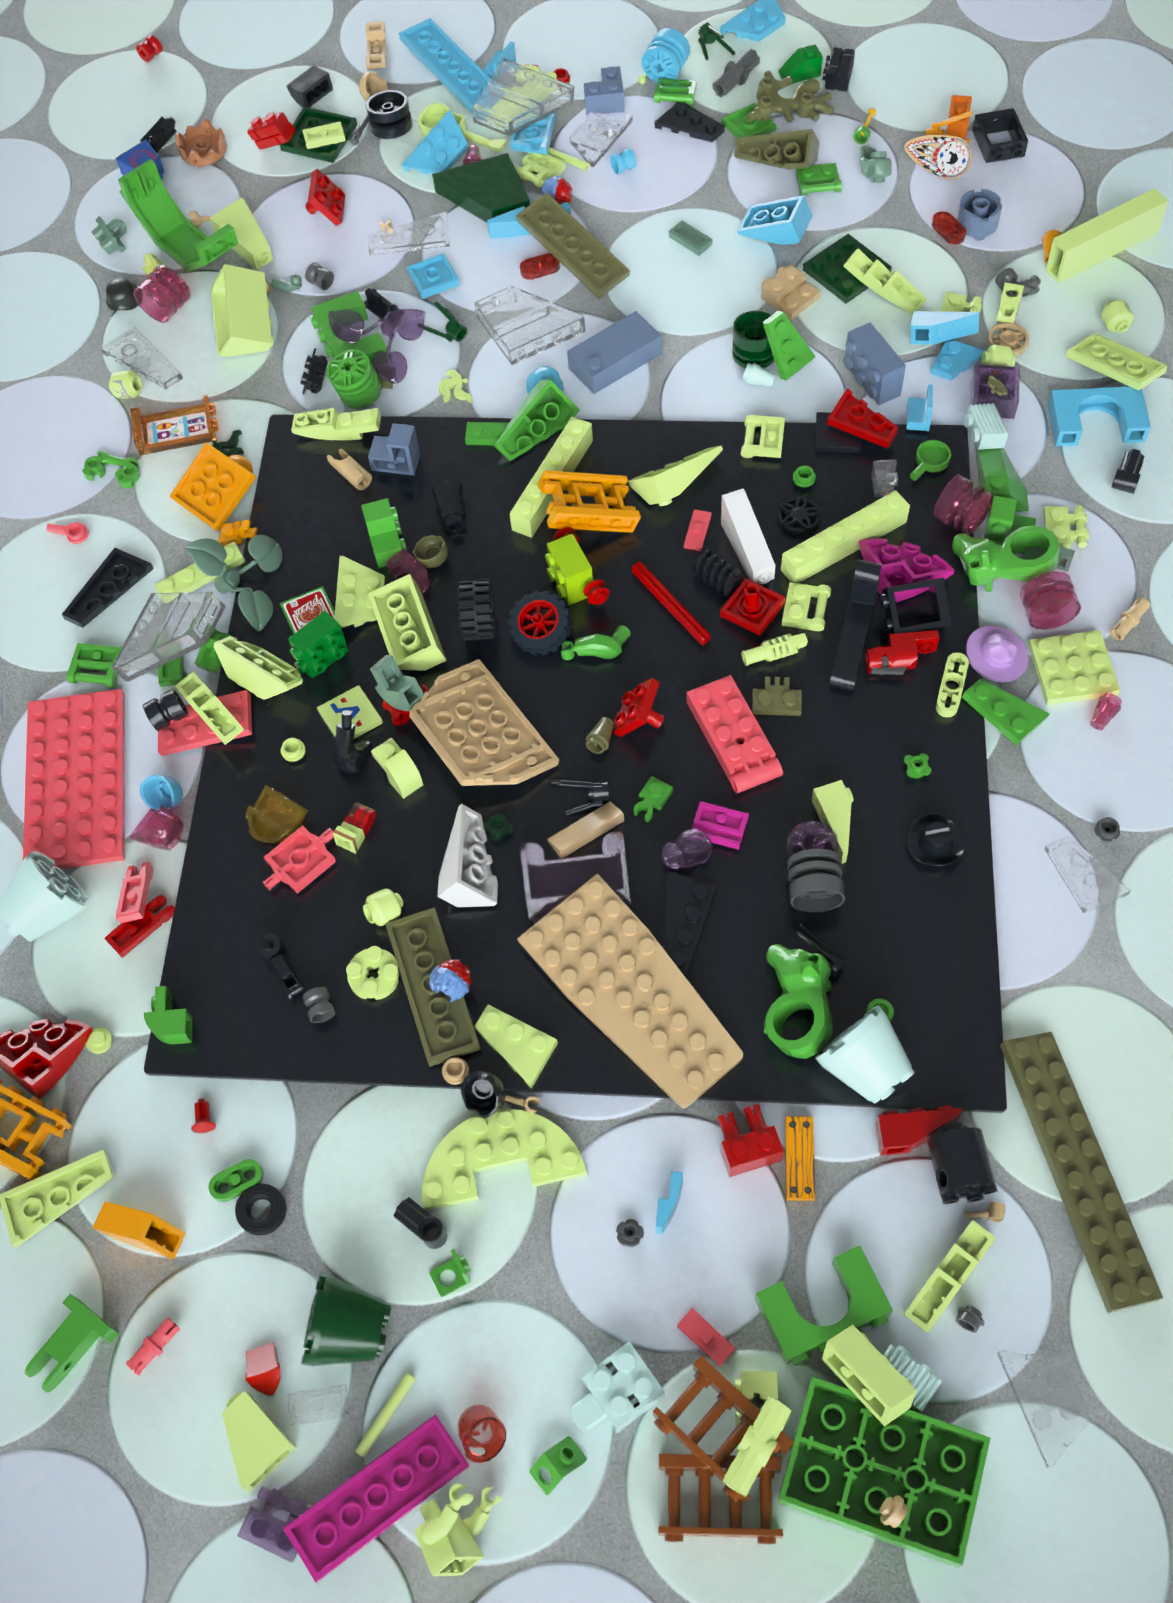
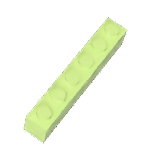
[510,417,593,538]
[781,490,910,584]

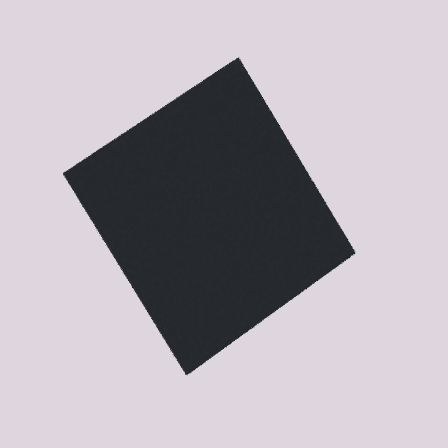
[144,415,1007,1113]

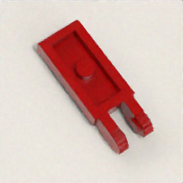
[104,895,175,958]

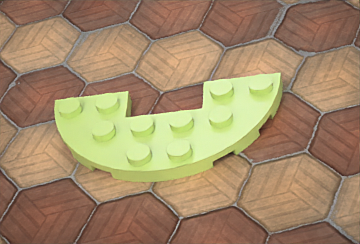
[422,1109,587,1210]

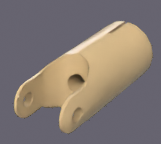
[327,449,372,490]

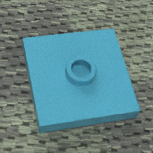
[406,253,460,299]

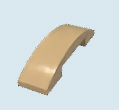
[366,21,387,69]

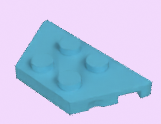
[720,0,786,42]
[510,109,556,154]
[402,110,469,174]

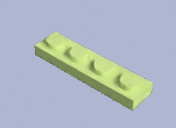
[154,541,246,606]

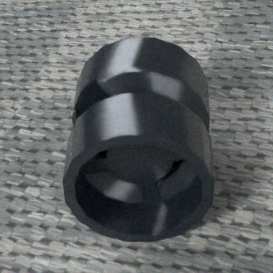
[142,688,189,732]

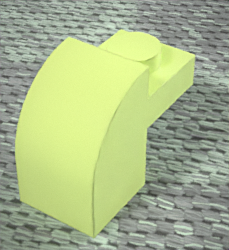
[371,738,423,799]

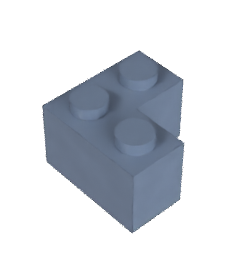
[583,66,625,116]
[368,423,420,476]

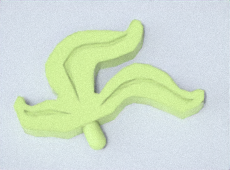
[438,370,472,403]

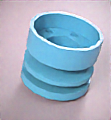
[641,28,690,83]

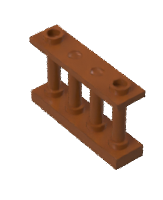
[653,1356,794,1503]
[658,1454,783,1544]

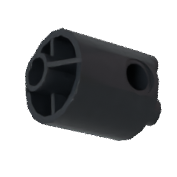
[927,1122,998,1204]

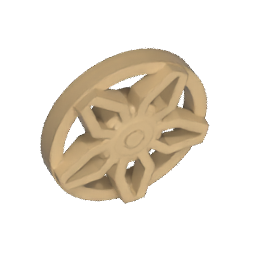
[988,323,1029,355]

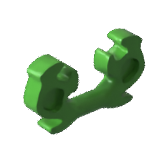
[82,451,140,488]

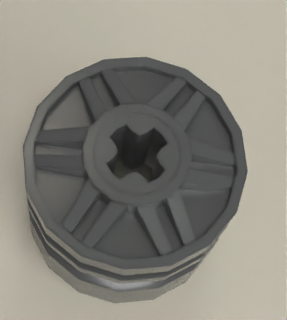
[787,849,845,912]

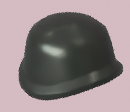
[106,278,142,311]

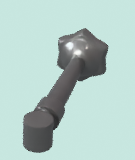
[348,115,370,146]

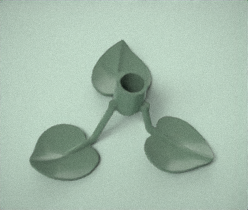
[184,535,283,632]

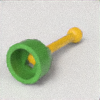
[853,108,876,144]

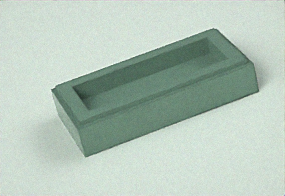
[669,220,713,256]

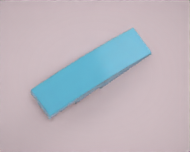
[487,202,571,238]

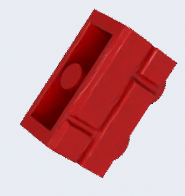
[247,112,295,150]

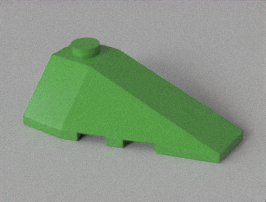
[494,379,580,461]
[975,444,1029,512]

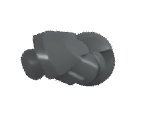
[995,268,1041,297]

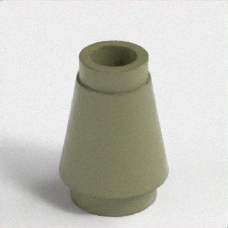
[586,717,614,754]

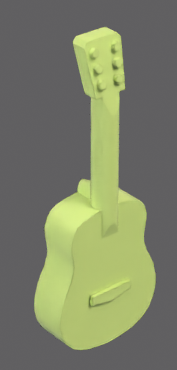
[418,103,507,152]

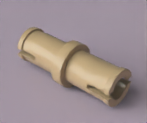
[1110,597,1150,641]

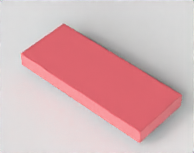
[684,509,712,551]
[677,1308,736,1367]

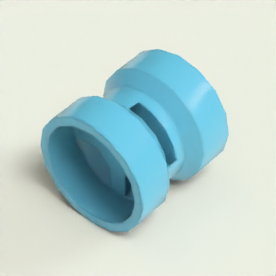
[610,148,637,175]

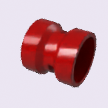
[136,35,163,62]

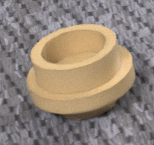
[442,1057,469,1085]
[879,1495,908,1528]

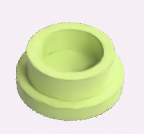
[281,738,306,762]
[85,1027,112,1054]

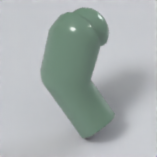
[271,275,302,293]

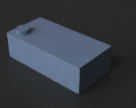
[567,311,662,394]

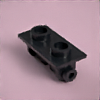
[140,116,176,153]
[364,288,405,326]
[300,348,328,394]

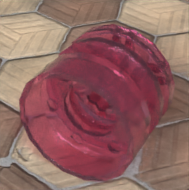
[134,265,191,323]
[933,474,994,535]

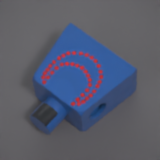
[116,139,164,181]

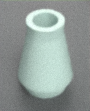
[742,363,776,387]

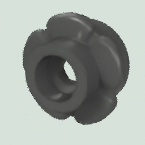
[1094,817,1120,842]
[616,1219,644,1247]
[956,1305,985,1333]

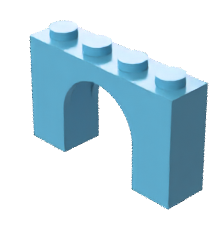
[1047,386,1151,446]

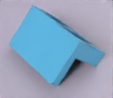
[483,41,516,84]
[906,384,933,431]

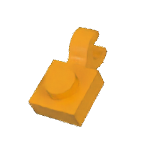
[218,520,258,547]

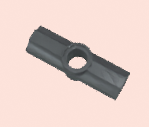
[713,49,760,97]

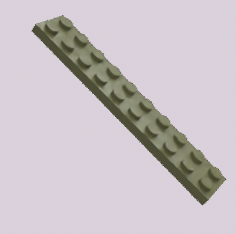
[1000,1032,1163,1313]

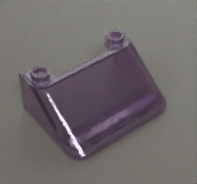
[520,831,631,923]

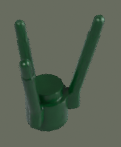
[698,22,735,61]
[417,301,467,342]

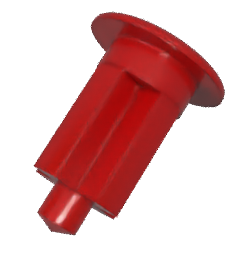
[191,1098,216,1133]

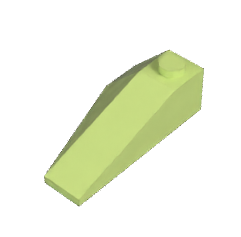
[628,445,723,507]

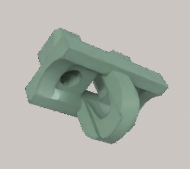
[91,216,127,255]

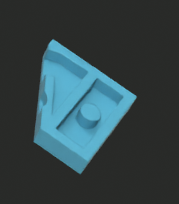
[930,340,985,381]

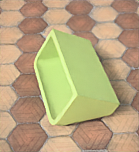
[211,264,274,357]

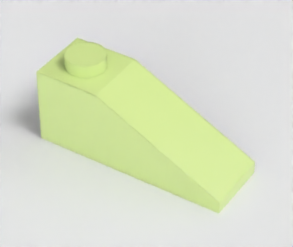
[812,780,853,864]

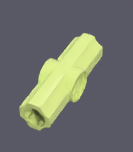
[723,1396,792,1497]

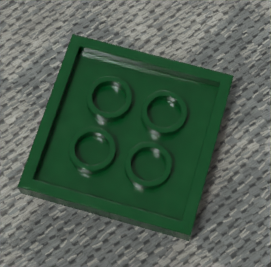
[280,106,357,163]
[803,234,892,304]

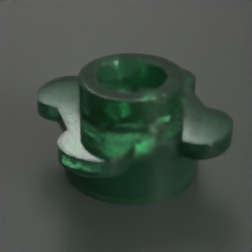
[483,814,513,842]

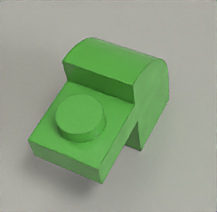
[144,986,193,1044]

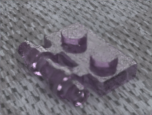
[237,1486,309,1563]

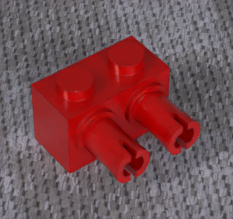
[717,1104,784,1177]

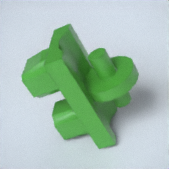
[195,625,231,673]

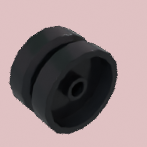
[366,90,413,139]

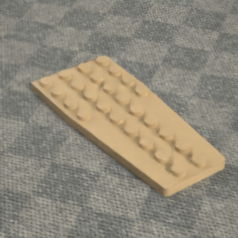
[517,874,743,1108]

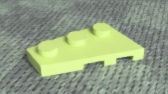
[474,1005,558,1089]

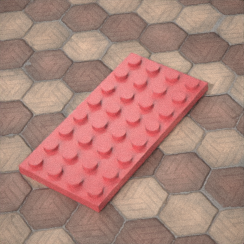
[23,689,125,869]

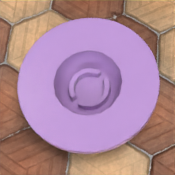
[965,626,1029,682]

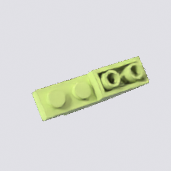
[291,408,382,440]

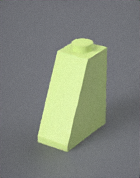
[222,1391,296,1493]

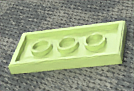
[1066,333,1167,390]

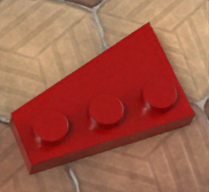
[827,388,899,449]

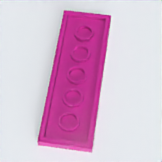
[283,1414,469,1583]

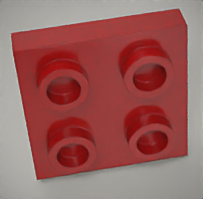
[305,169,346,226]
[720,578,786,636]
[613,678,664,737]

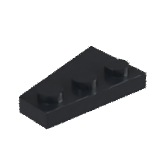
[655,102,725,142]

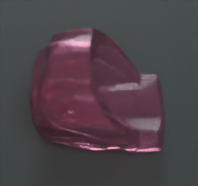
[129,804,184,851]

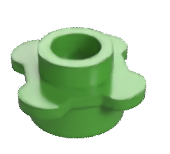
[904,753,931,778]

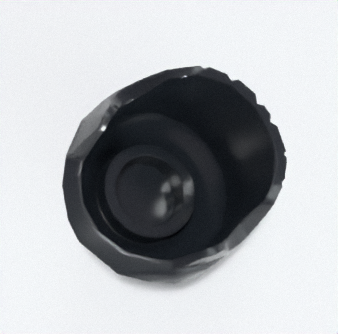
[461,1071,506,1118]

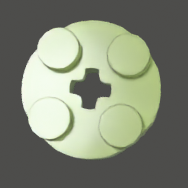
[346,946,400,1000]

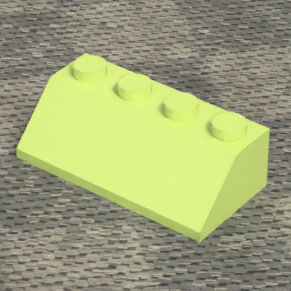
[368,574,447,670]

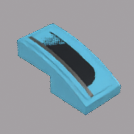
[656,1172,683,1234]

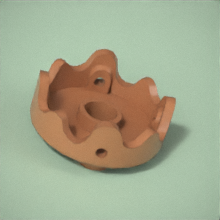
[175,119,227,167]

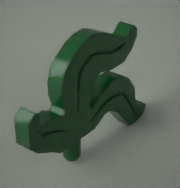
[211,430,244,457]

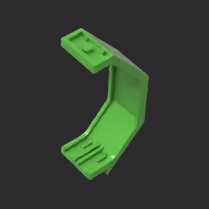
[118,159,238,272]

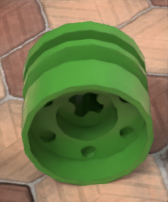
[327,349,382,409]

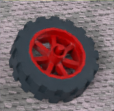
[508,591,573,655]

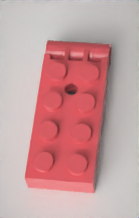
[687,675,783,794]

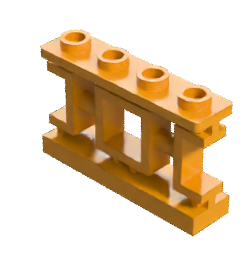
[537,470,641,533]
[0,1080,72,1181]

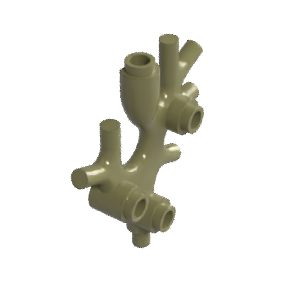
[747,71,834,123]

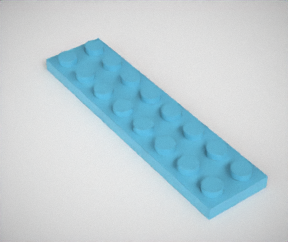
[399,18,507,121]

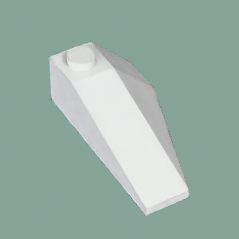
[437,804,498,907]

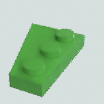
[763,311,816,381]
[962,679,1050,746]

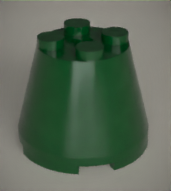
[301,1274,391,1366]

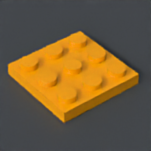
[169,442,256,532]

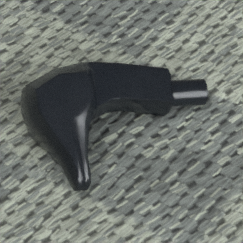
[333,710,371,774]

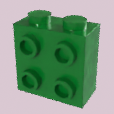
[288,611,348,679]

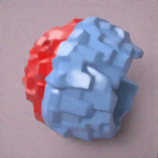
[542,176,572,205]
[429,959,471,1002]

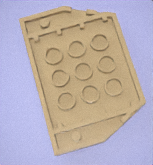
[409,659,559,786]

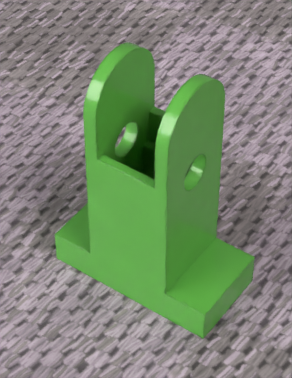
[25,1294,119,1393]

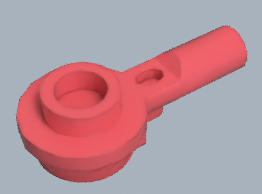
[46,522,89,544]

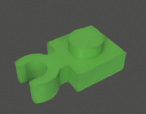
[634,776,673,822]

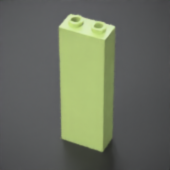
[1046,188,1169,283]

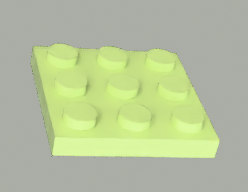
[1028,630,1120,705]

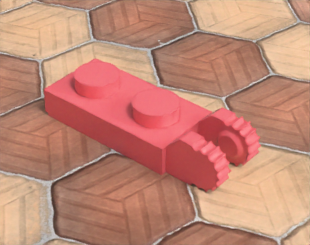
[116,862,153,923]

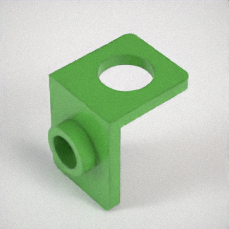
[429,1249,471,1297]
[529,1436,587,1495]

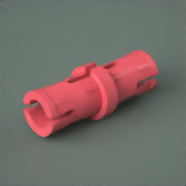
[126,1317,180,1375]

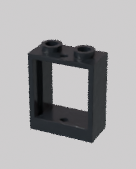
[972,108,1028,163]
[880,578,951,634]

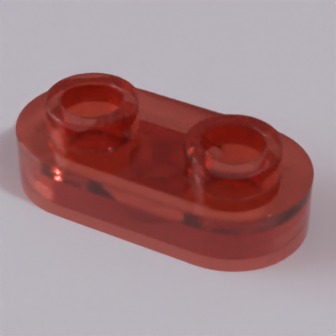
[932,211,966,245]
[520,253,560,280]

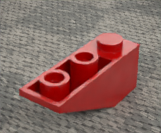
[875,1106,962,1156]

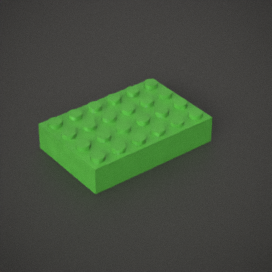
[777,1377,991,1568]

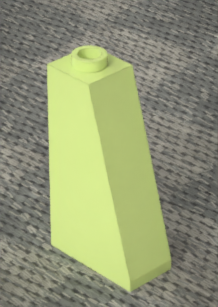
[210,197,273,270]

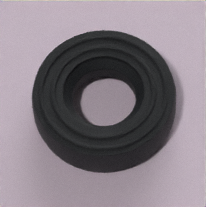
[235,1184,286,1236]

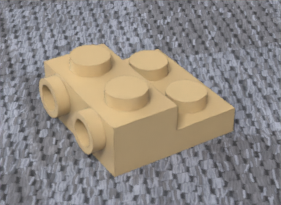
[761,264,821,320]

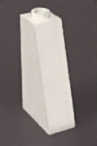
[721,488,775,584]

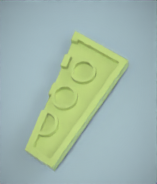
[0,1149,114,1248]

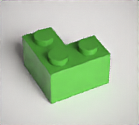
[984,496,1037,553]
[361,498,407,568]

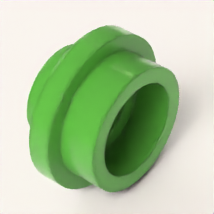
[793,466,816,487]

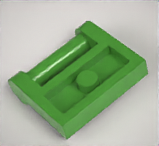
[654,78,697,105]
[796,163,842,196]
[67,643,125,688]

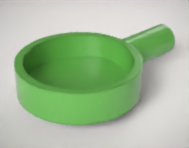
[910,440,951,481]

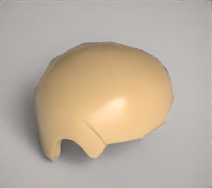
[359,72,388,101]

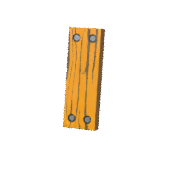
[785,1116,815,1201]

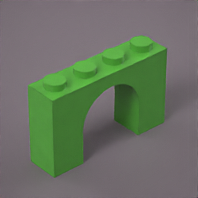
[310,291,390,367]
[755,1246,893,1366]

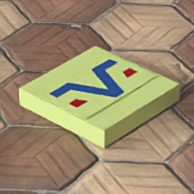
[317,685,383,740]

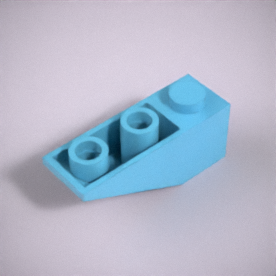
[911,311,979,345]

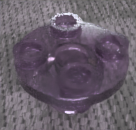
[786,821,839,857]

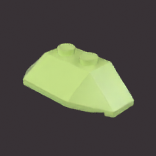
[214,636,303,700]

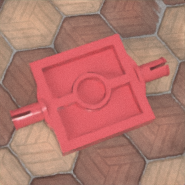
[263,825,336,893]

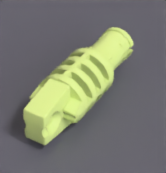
[741,633,808,666]

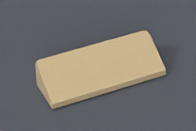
[547,802,624,859]

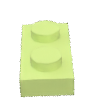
[303,122,345,149]

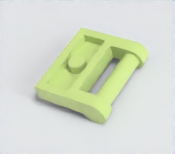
[741,415,785,458]
[782,582,831,631]

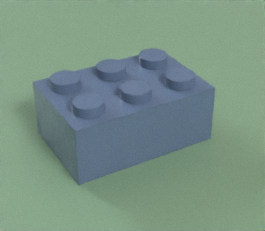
[844,322,906,406]

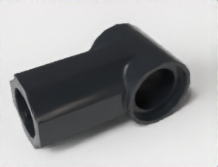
[1111,449,1145,494]
[393,1197,448,1249]

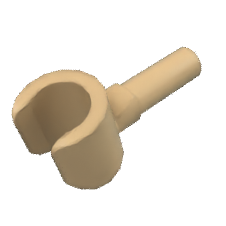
[188,211,211,227]
[379,219,393,234]
[505,1094,541,1114]
[964,1202,1005,1222]

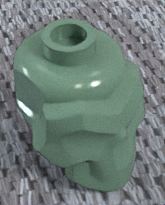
[859,146,892,183]

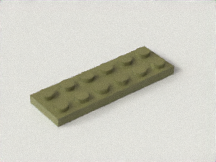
[516,192,630,299]
[385,907,481,1067]

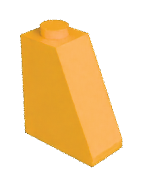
[92,1201,186,1260]

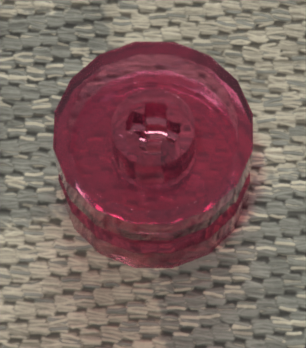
[1019,571,1081,630]

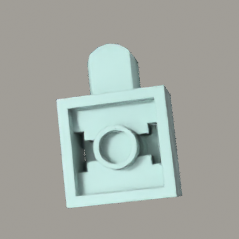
[572,1341,665,1433]

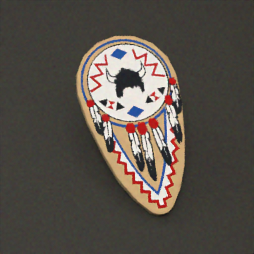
[905,135,973,179]

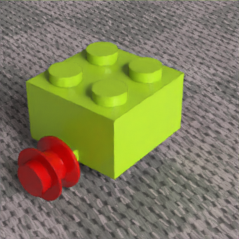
[545,527,609,605]

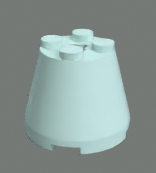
[0,851,88,942]
[815,1005,914,1104]

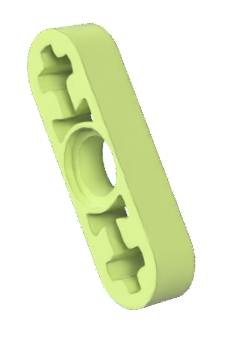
[936,653,969,717]

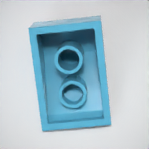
[737,195,813,245]

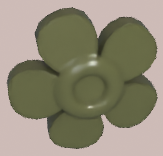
[987,376,1009,396]

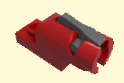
[865,630,939,675]

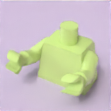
[415,1484,501,1576]

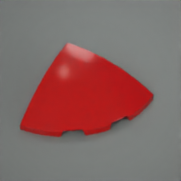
[0,1019,93,1100]

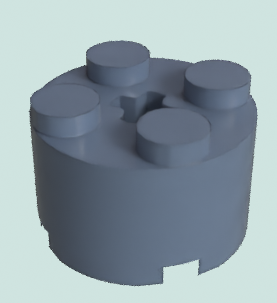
[956,189,1002,241]

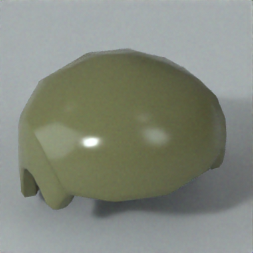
[413,535,448,568]

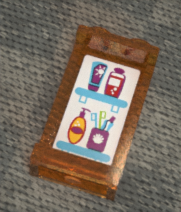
[130,395,219,456]

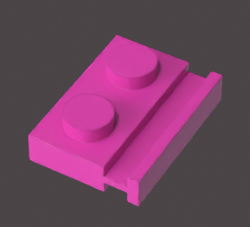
[690,801,749,850]

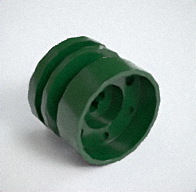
[732,311,775,368]

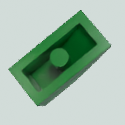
[778,44,823,84]

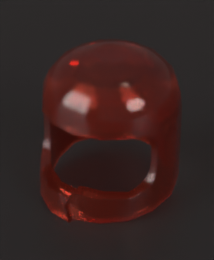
[457,1404,507,1463]

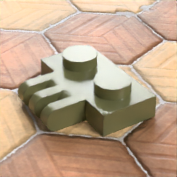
[752,677,802,716]

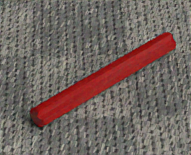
[632,562,711,645]

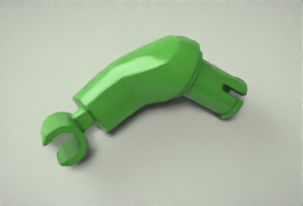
[561,625,631,660]

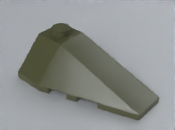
[734,129,819,170]

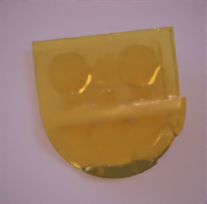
[245,785,308,843]

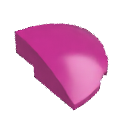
[859,539,954,603]

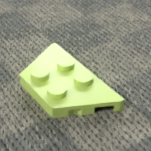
[334,556,385,628]

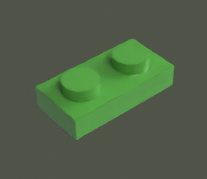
[465,422,509,445]

